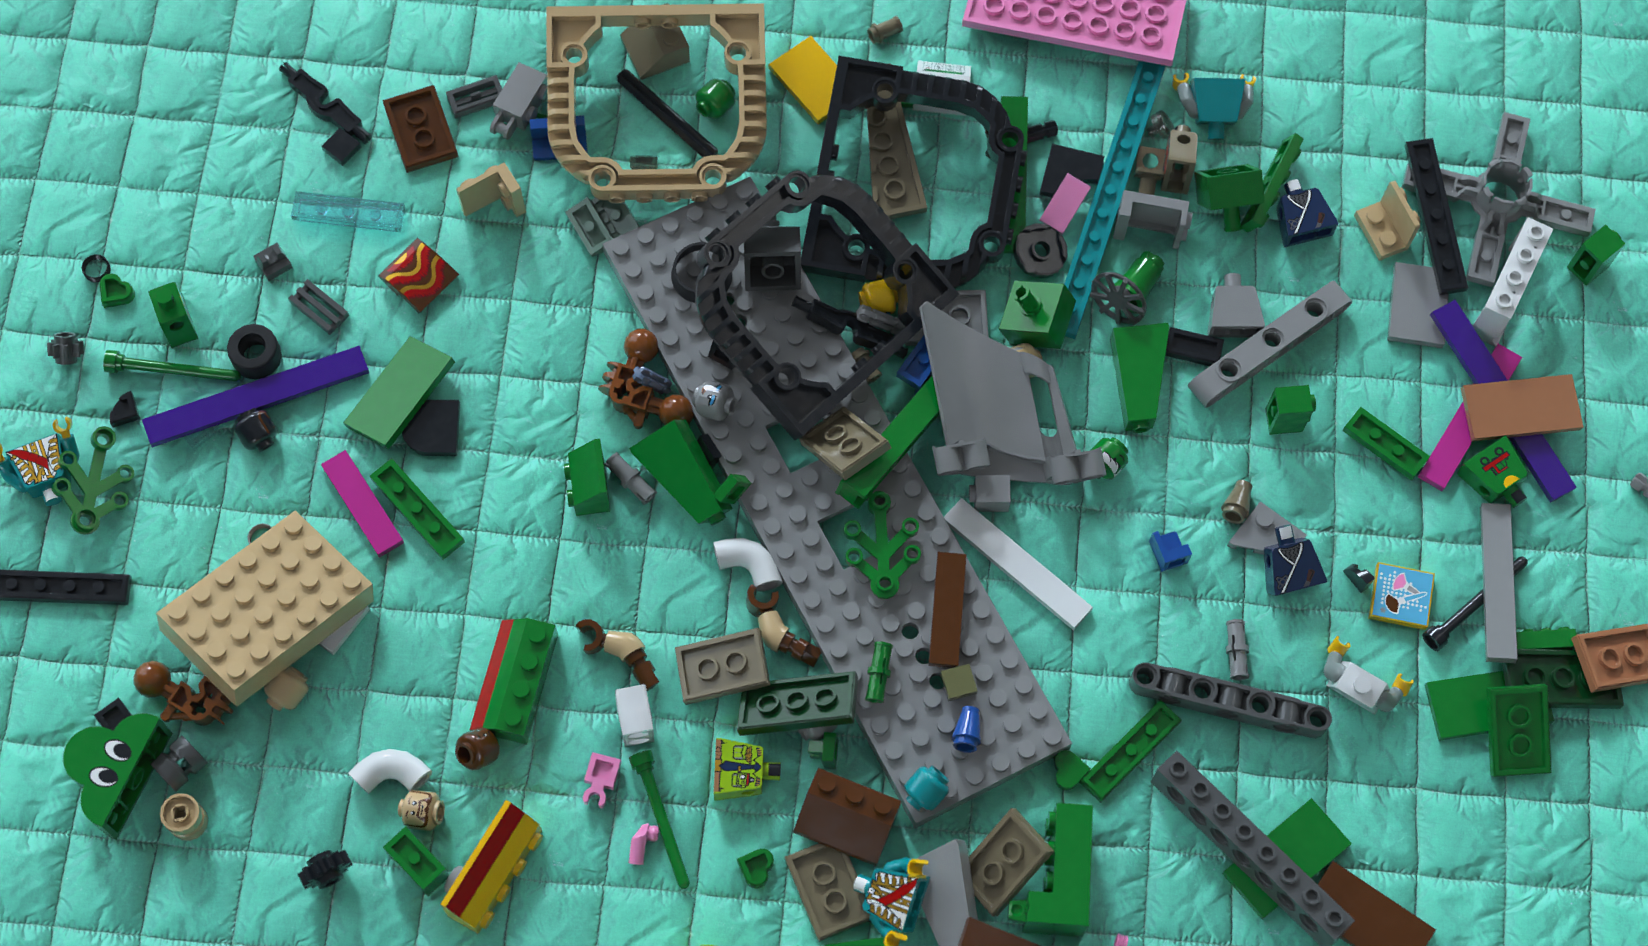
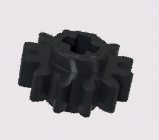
[297,850,353,889]

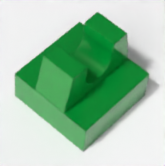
[808,732,839,769]

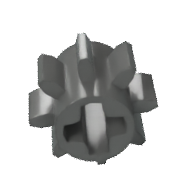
[47,332,84,365]

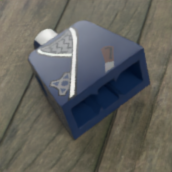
[1277,179,1338,248]
[1264,524,1327,596]

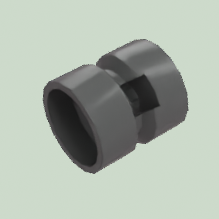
[150,735,208,792]

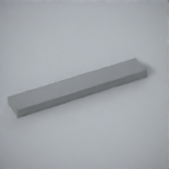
[1480,503,1517,663]

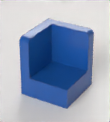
[1149,531,1192,572]

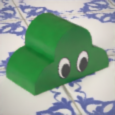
[63,713,173,840]

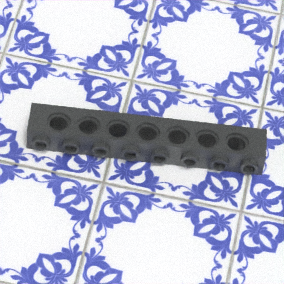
[1151,751,1355,946]

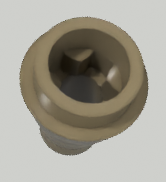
[1221,480,1253,524]

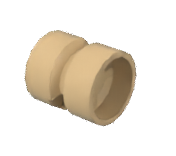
[160,793,208,841]

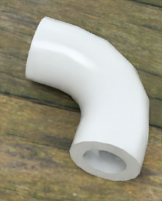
[713,538,783,591]
[348,749,432,794]

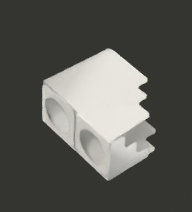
[615,684,654,746]

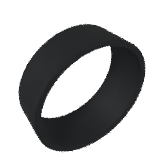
[671,242,732,303]

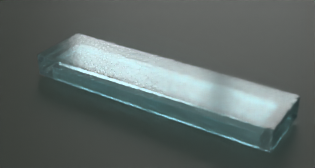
[291,191,405,232]

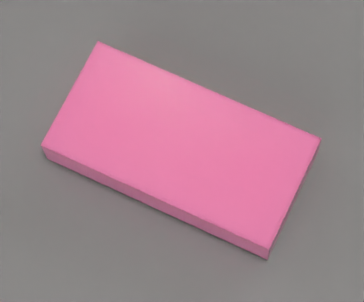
[1039,173,1091,235]

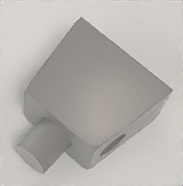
[1207,273,1265,338]

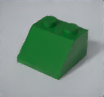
[564,439,610,516]

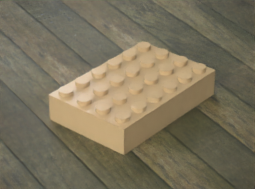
[156,511,374,707]

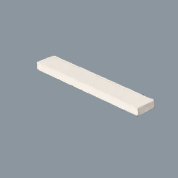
[944,498,1093,631]

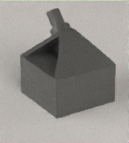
[744,215,801,291]

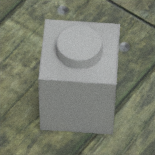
[969,475,1011,512]

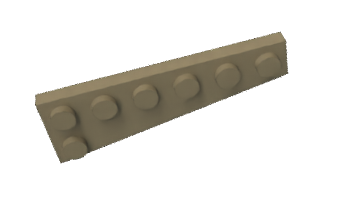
[867,63,927,219]

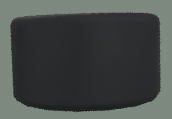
[227,324,282,379]

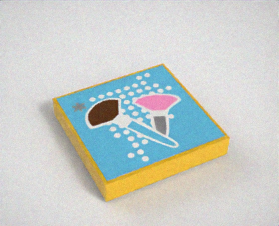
[1368,562,1435,630]

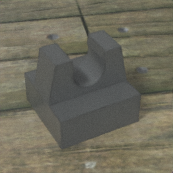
[253,243,293,281]

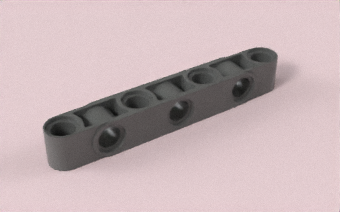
[1129,663,1332,738]

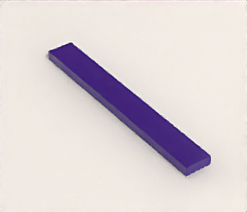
[1430,300,1577,503]
[142,346,369,448]

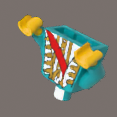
[0,416,80,506]
[853,857,930,946]

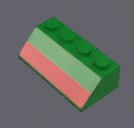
[470,618,558,745]

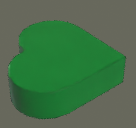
[100,274,135,308]
[1054,750,1091,790]
[737,848,774,888]

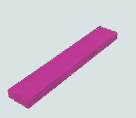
[1418,344,1522,491]

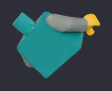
[1172,73,1256,140]

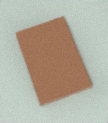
[1571,624,1648,693]

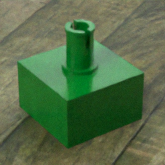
[1194,164,1265,232]
[999,281,1076,349]

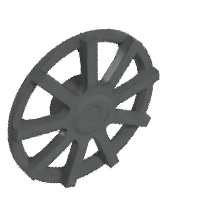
[1090,272,1147,325]

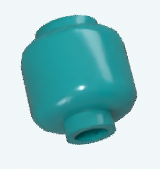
[905,765,949,811]

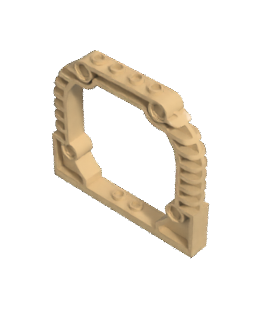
[546,3,767,203]

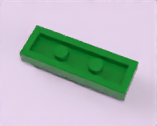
[1342,407,1430,481]

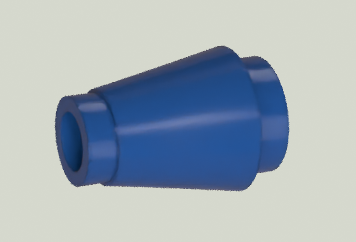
[951,706,981,753]

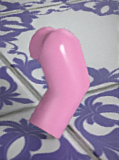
[629,823,659,865]

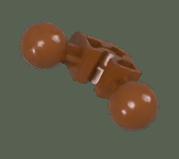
[598,329,694,429]
[134,661,234,726]

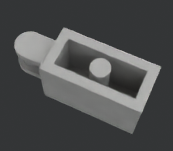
[490,63,547,140]

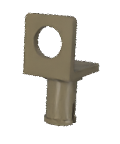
[1134,146,1166,195]

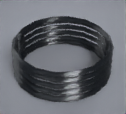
[81,254,111,282]

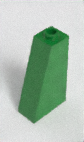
[1110,323,1169,433]
[629,420,733,525]

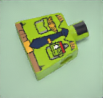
[714,738,781,800]

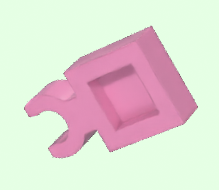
[583,752,621,809]

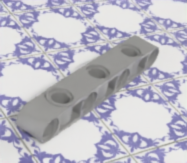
[1188,280,1353,408]

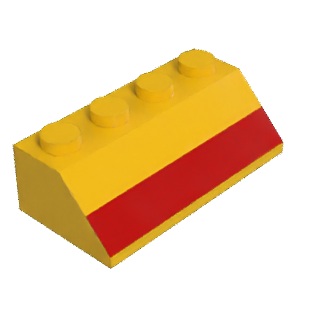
[440,800,543,934]

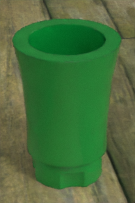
[1109,251,1165,313]

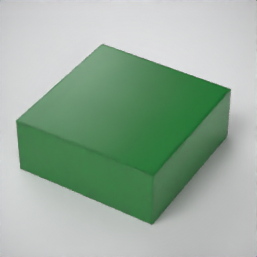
[713,474,752,504]

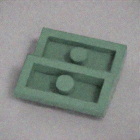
[565,197,640,257]

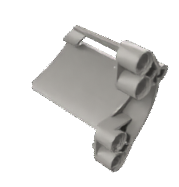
[919,301,1107,485]

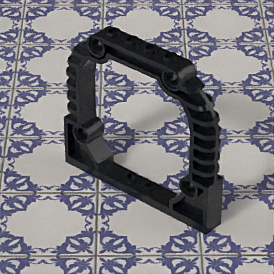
[801,56,1027,288]
[695,170,959,440]

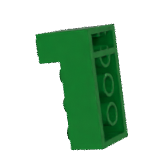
[1008,803,1093,937]

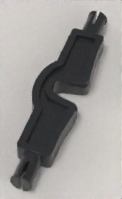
[279,62,372,144]
[791,295,908,359]

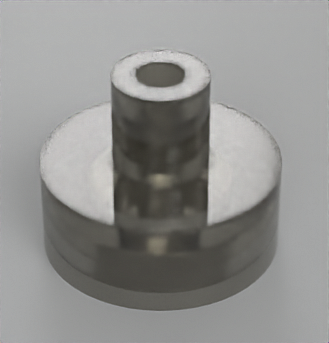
[1147,110,1175,139]

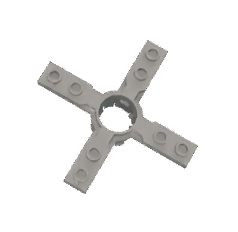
[1401,112,1596,287]

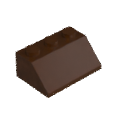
[793,768,901,866]

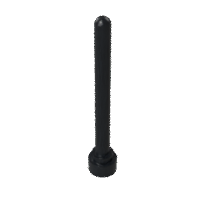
[1422,556,1528,651]

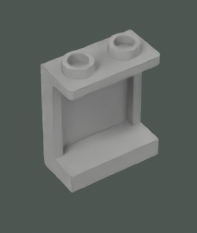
[1113,190,1193,249]

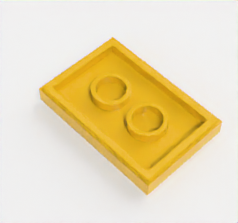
[769,36,837,125]

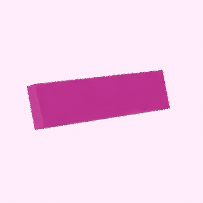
[321,450,404,558]

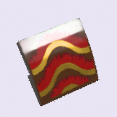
[378,238,459,313]

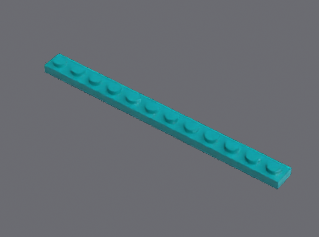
[1064,61,1166,339]

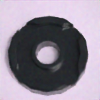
[1013,223,1068,278]

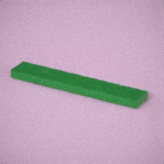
[997,96,1028,254]

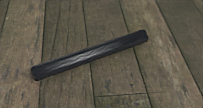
[617,69,718,157]

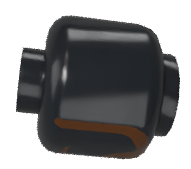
[234,408,278,452]

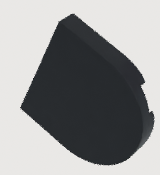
[402,400,460,456]

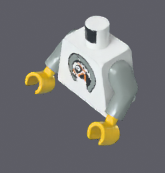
[1323,636,1414,715]

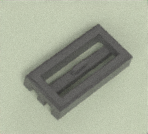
[446,75,502,119]
[288,279,349,335]

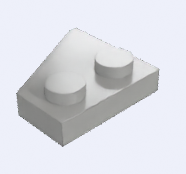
[1227,502,1307,555]

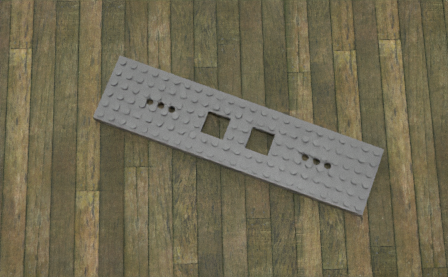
[603,177,1072,828]

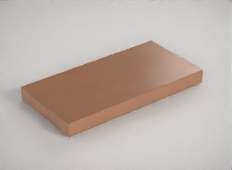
[1461,374,1584,442]

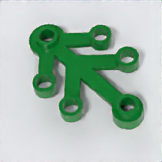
[52,426,134,535]
[844,491,921,599]

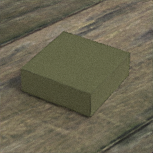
[940,664,978,701]

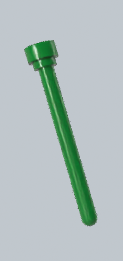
[103,350,241,381]
[629,750,690,889]

